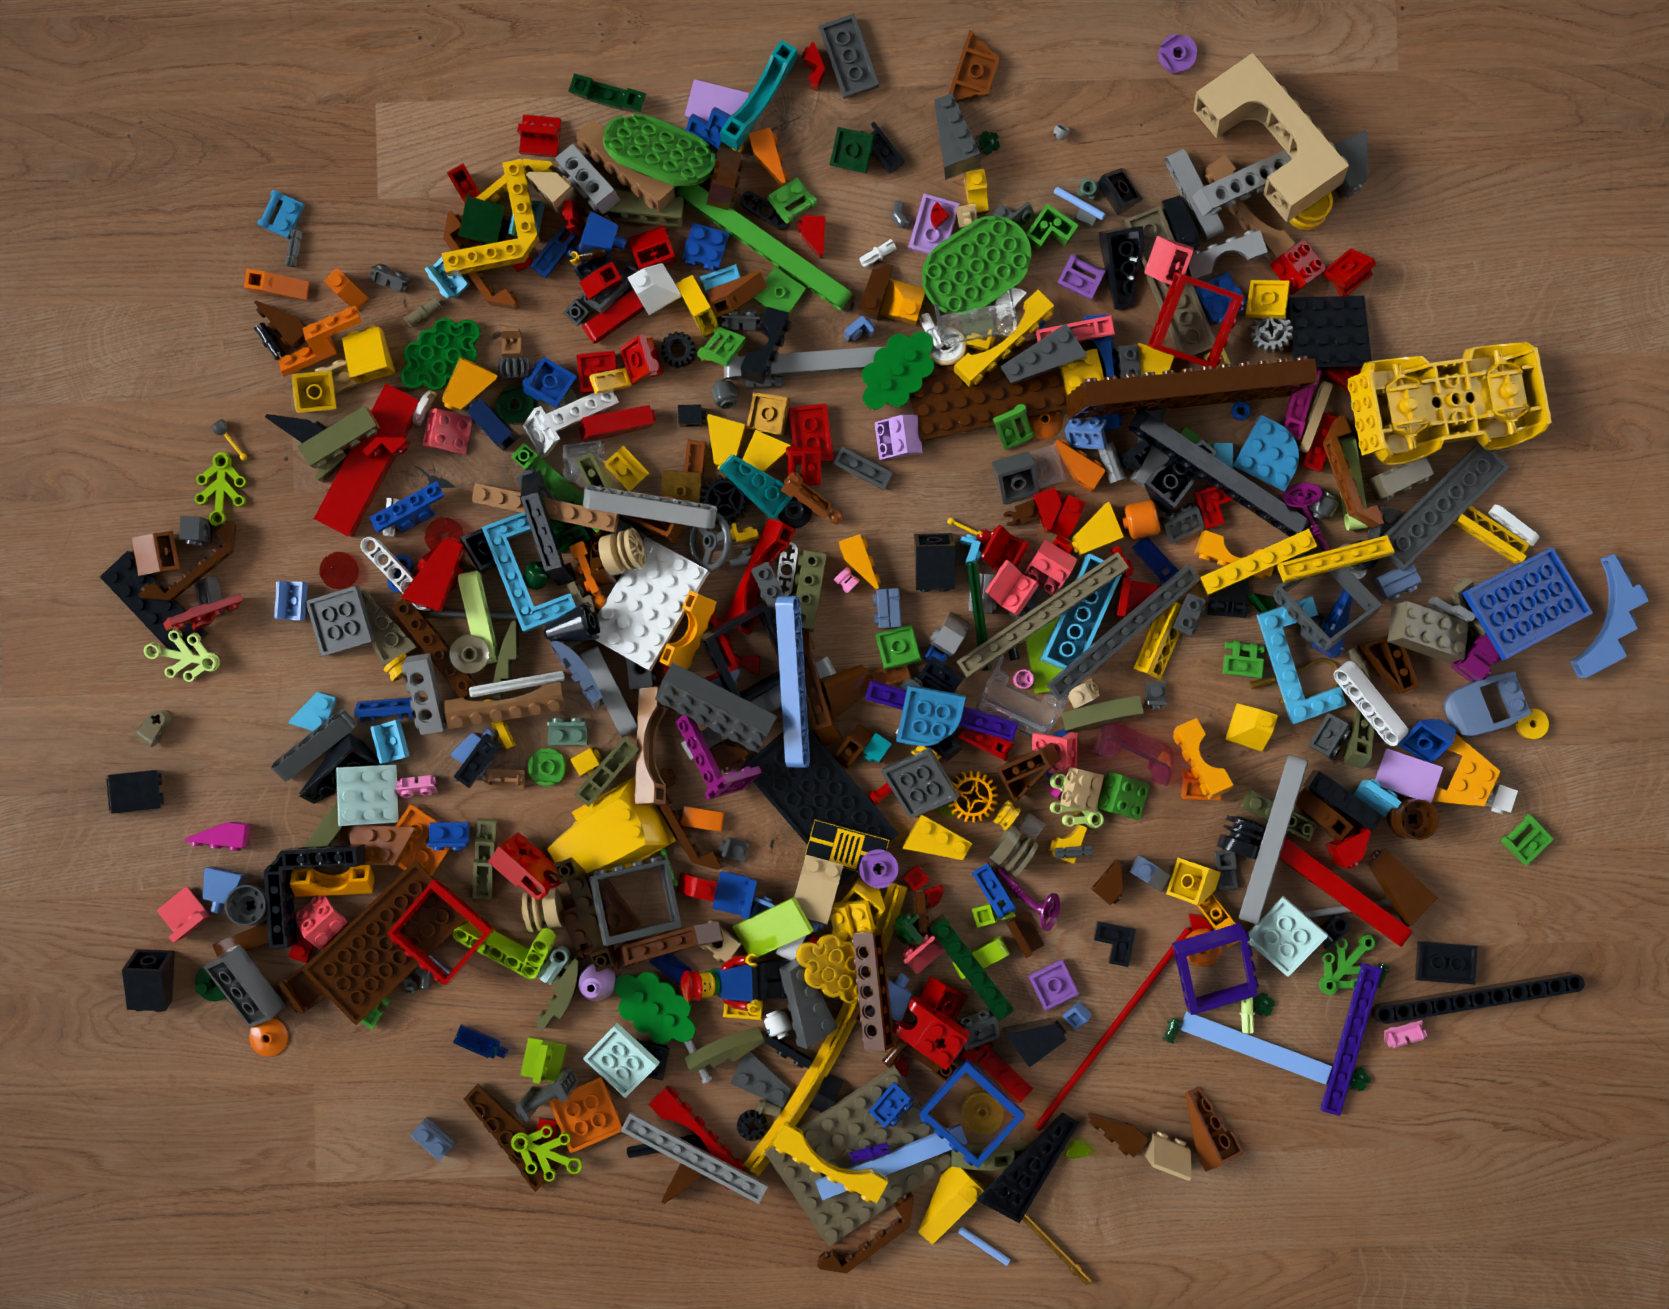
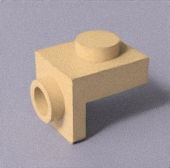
[1067,679,1100,709]

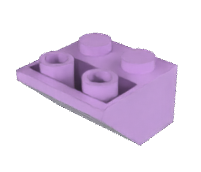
[875,415,923,460]

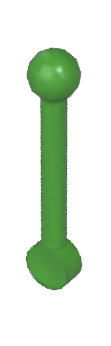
[660,848,678,887]

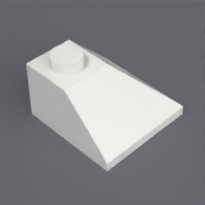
[628,263,682,316]

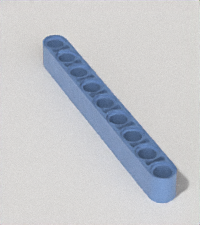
[775,596,810,768]

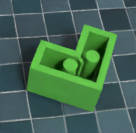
[1026,204,1078,251]

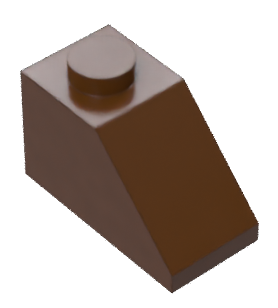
[833,723,874,769]
[1090,860,1123,906]

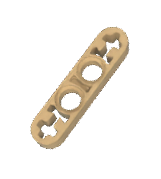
[1298,381,1333,453]

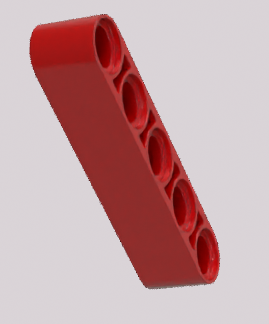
[582,289,645,344]

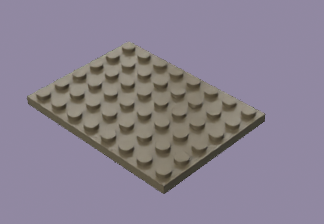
[765,1065,951,1246]

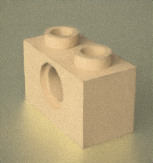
[699,919,741,963]

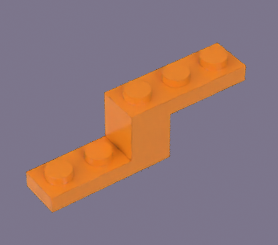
[278,305,362,377]

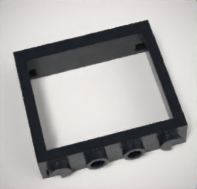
[700,604,780,701]

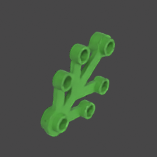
[1319,934,1376,995]

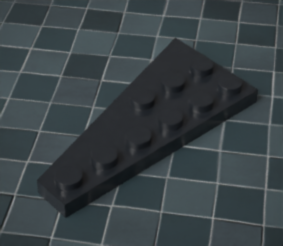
[977,1112,1079,1224]

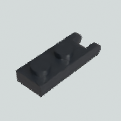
[860,121,905,174]
[765,1034,812,1069]

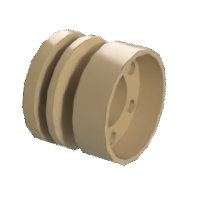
[598,528,646,576]
[522,887,564,933]

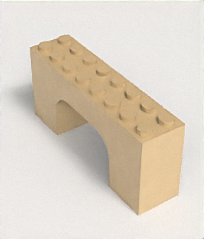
[1193,53,1349,222]

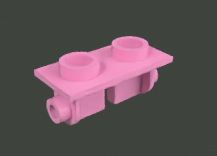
[395,775,438,798]
[1384,1020,1427,1048]

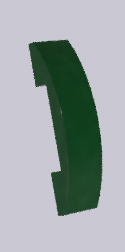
[568,73,646,112]

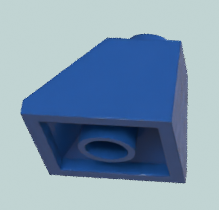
[1397,719,1456,763]

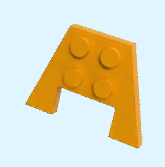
[1432,733,1501,807]

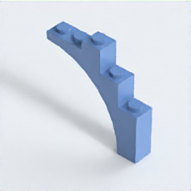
[1570,554,1649,678]

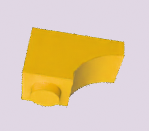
[964,169,989,214]
[1049,824,1087,864]

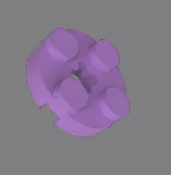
[1158,34,1197,75]
[859,849,898,889]

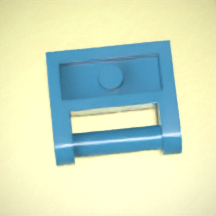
[257,190,305,239]

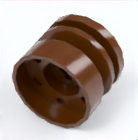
[1387,798,1439,840]

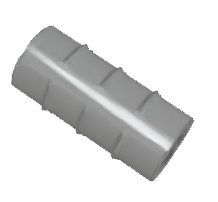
[1098,442,1126,484]

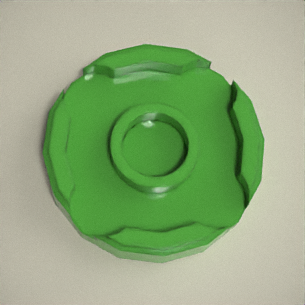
[528,748,567,786]

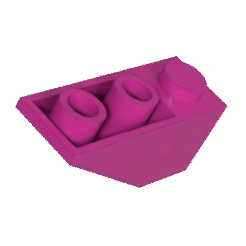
[184,822,251,851]

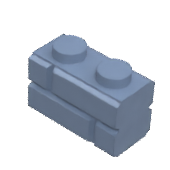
[1373,562,1422,601]
[872,588,902,629]
[410,1117,456,1161]

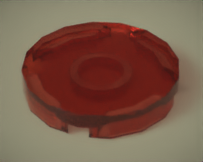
[319,552,359,590]

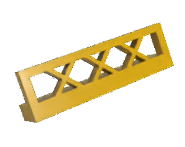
[1453,506,1530,564]
[1133,602,1182,680]

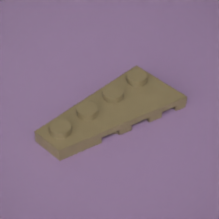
[361,589,418,666]

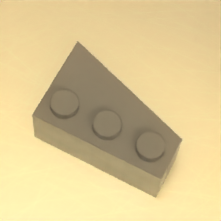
[1367,457,1434,501]

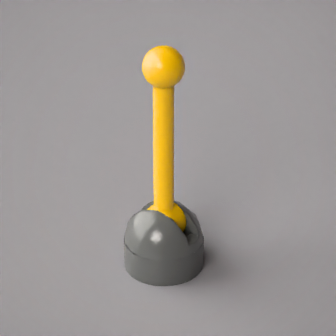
[211,419,248,461]

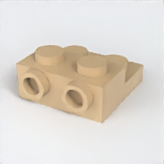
[1060,767,1104,813]

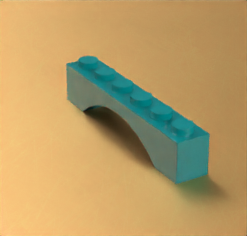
[720,40,798,151]

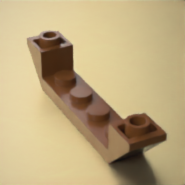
[443,210,519,310]
[1323,414,1384,528]

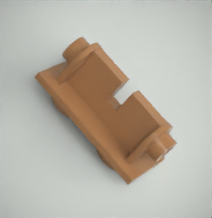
[484,769,525,789]

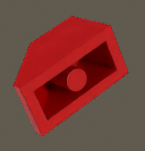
[798,215,825,259]
[1031,487,1063,533]
[1050,495,1086,540]
[677,873,718,902]

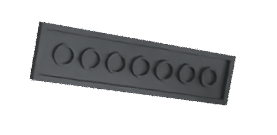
[1381,443,1509,571]

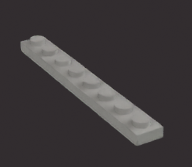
[620,1112,768,1204]

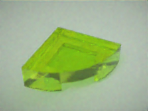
[935,802,956,816]
[1065,1138,1092,1159]

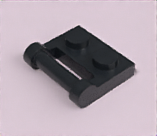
[917,656,964,693]

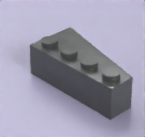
[934,93,981,180]
[1000,323,1087,385]
[779,959,838,1049]

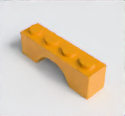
[1194,530,1274,580]
[659,590,717,670]
[1173,718,1234,800]
[290,865,375,897]

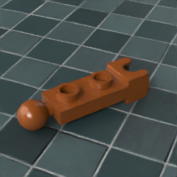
[781,472,843,524]

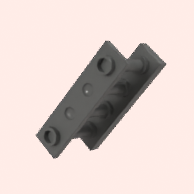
[516,1066,579,1122]

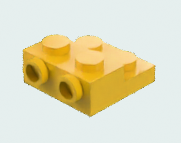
[829,900,876,942]

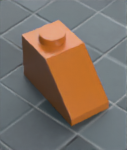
[324,268,370,310]

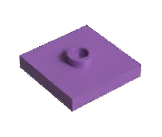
[1027,959,1079,1011]

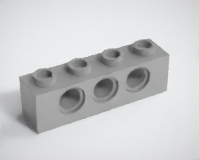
[555,144,620,214]
[402,653,446,735]

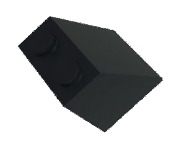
[914,533,955,592]
[105,770,164,814]
[122,949,175,1012]
[1003,1018,1067,1068]

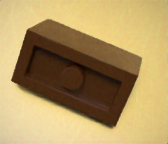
[1006,912,1044,958]

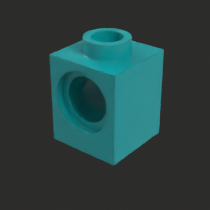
[862,733,892,763]

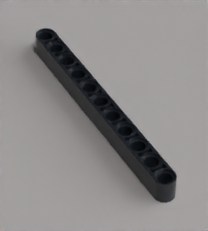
[1128,410,1309,537]
[1371,972,1585,1024]

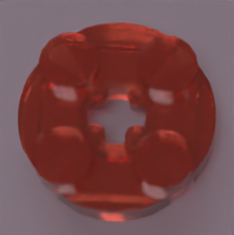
[424,517,464,550]

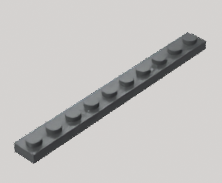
[1046,564,1201,700]

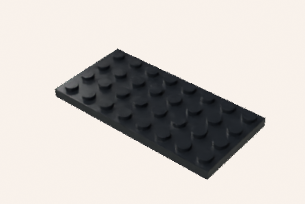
[741,728,899,884]

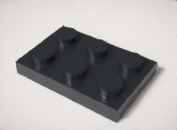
[1415,941,1478,985]

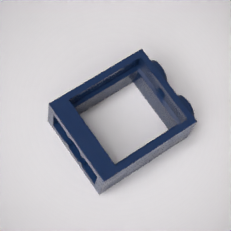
[466,399,518,451]

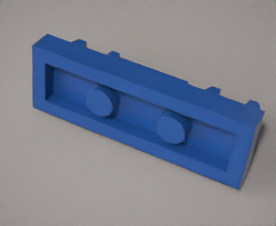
[354,697,414,723]

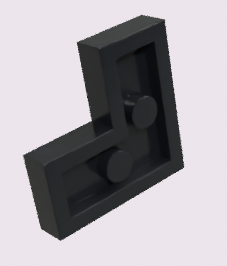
[1093,921,1136,967]

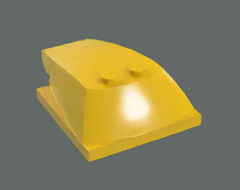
[547,776,677,881]

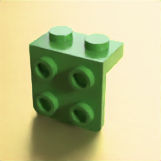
[1098,771,1150,820]

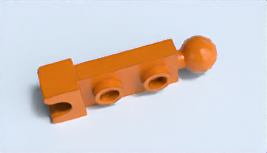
[569,541,607,610]

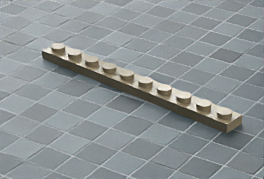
[956,552,1129,678]

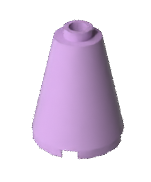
[577,963,616,1001]

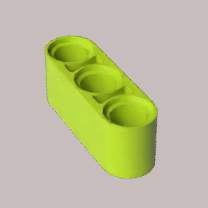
[952,936,1010,979]

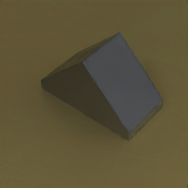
[809,1073,844,1113]

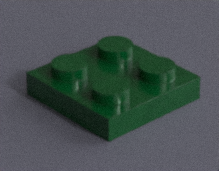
[829,127,875,174]

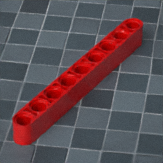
[1260,838,1413,947]

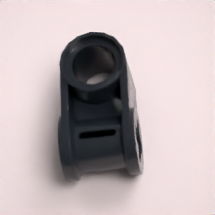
[1320,914,1350,951]

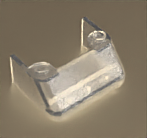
[934,289,1017,347]
[976,655,1070,738]

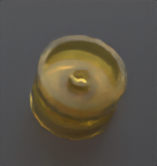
[961,1086,1004,1136]

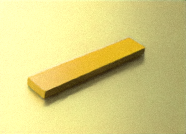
[1277,535,1395,583]

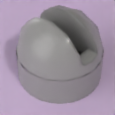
[1053,124,1070,140]

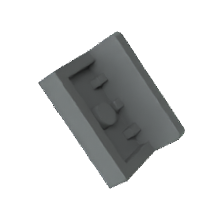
[1173,593,1206,637]

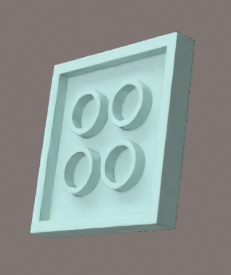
[336,765,398,826]
[1247,896,1328,977]
[583,1023,660,1098]

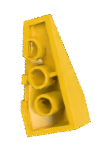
[918,1165,985,1245]

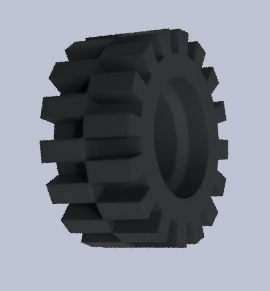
[661,331,696,368]

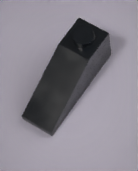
[1161,195,1201,251]
[265,414,327,443]

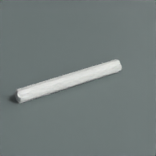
[469,671,565,697]

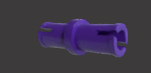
[849,1142,890,1164]

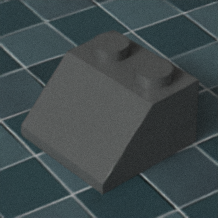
[992,451,1040,504]

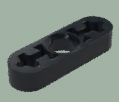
[741,191,790,230]

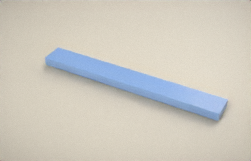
[1180,1011,1332,1085]
[815,1124,968,1200]

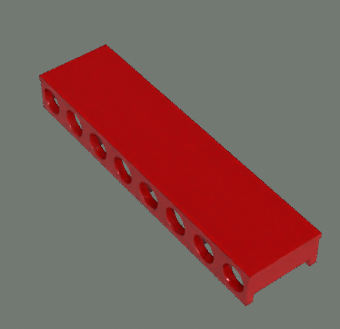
[313,383,419,537]

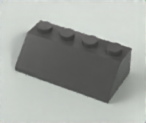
[204,944,286,1028]

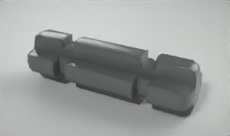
[285,229,302,267]
[745,376,783,388]
[1054,845,1093,859]

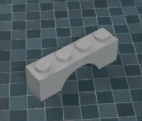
[1188,229,1268,280]

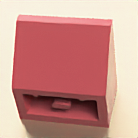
[1144,236,1194,284]
[1023,539,1078,596]

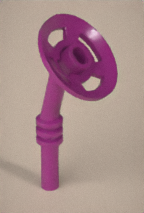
[1283,483,1331,552]
[996,867,1060,931]

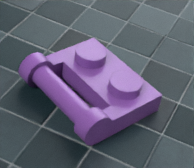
[1057,253,1106,301]

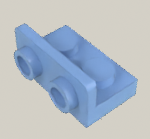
[843,315,875,342]
[1065,418,1107,449]

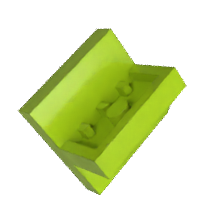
[520,1036,567,1084]

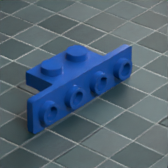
[370,481,445,533]

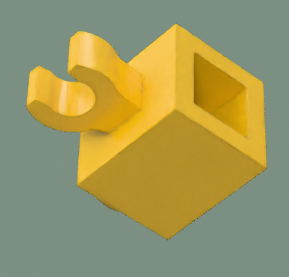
[570,747,602,776]

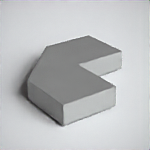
[1427,597,1476,622]

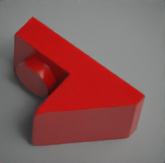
[447,163,481,204]

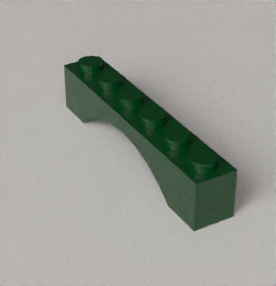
[929,914,1014,1022]

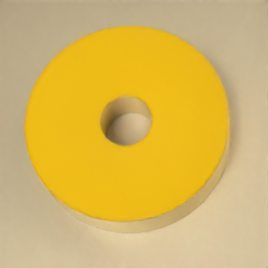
[1515,709,1549,739]

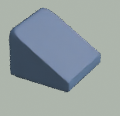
[1062,1001,1092,1030]

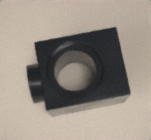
[678,404,706,427]

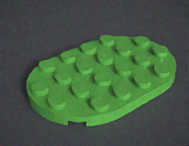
[603,114,716,187]
[922,216,1031,316]

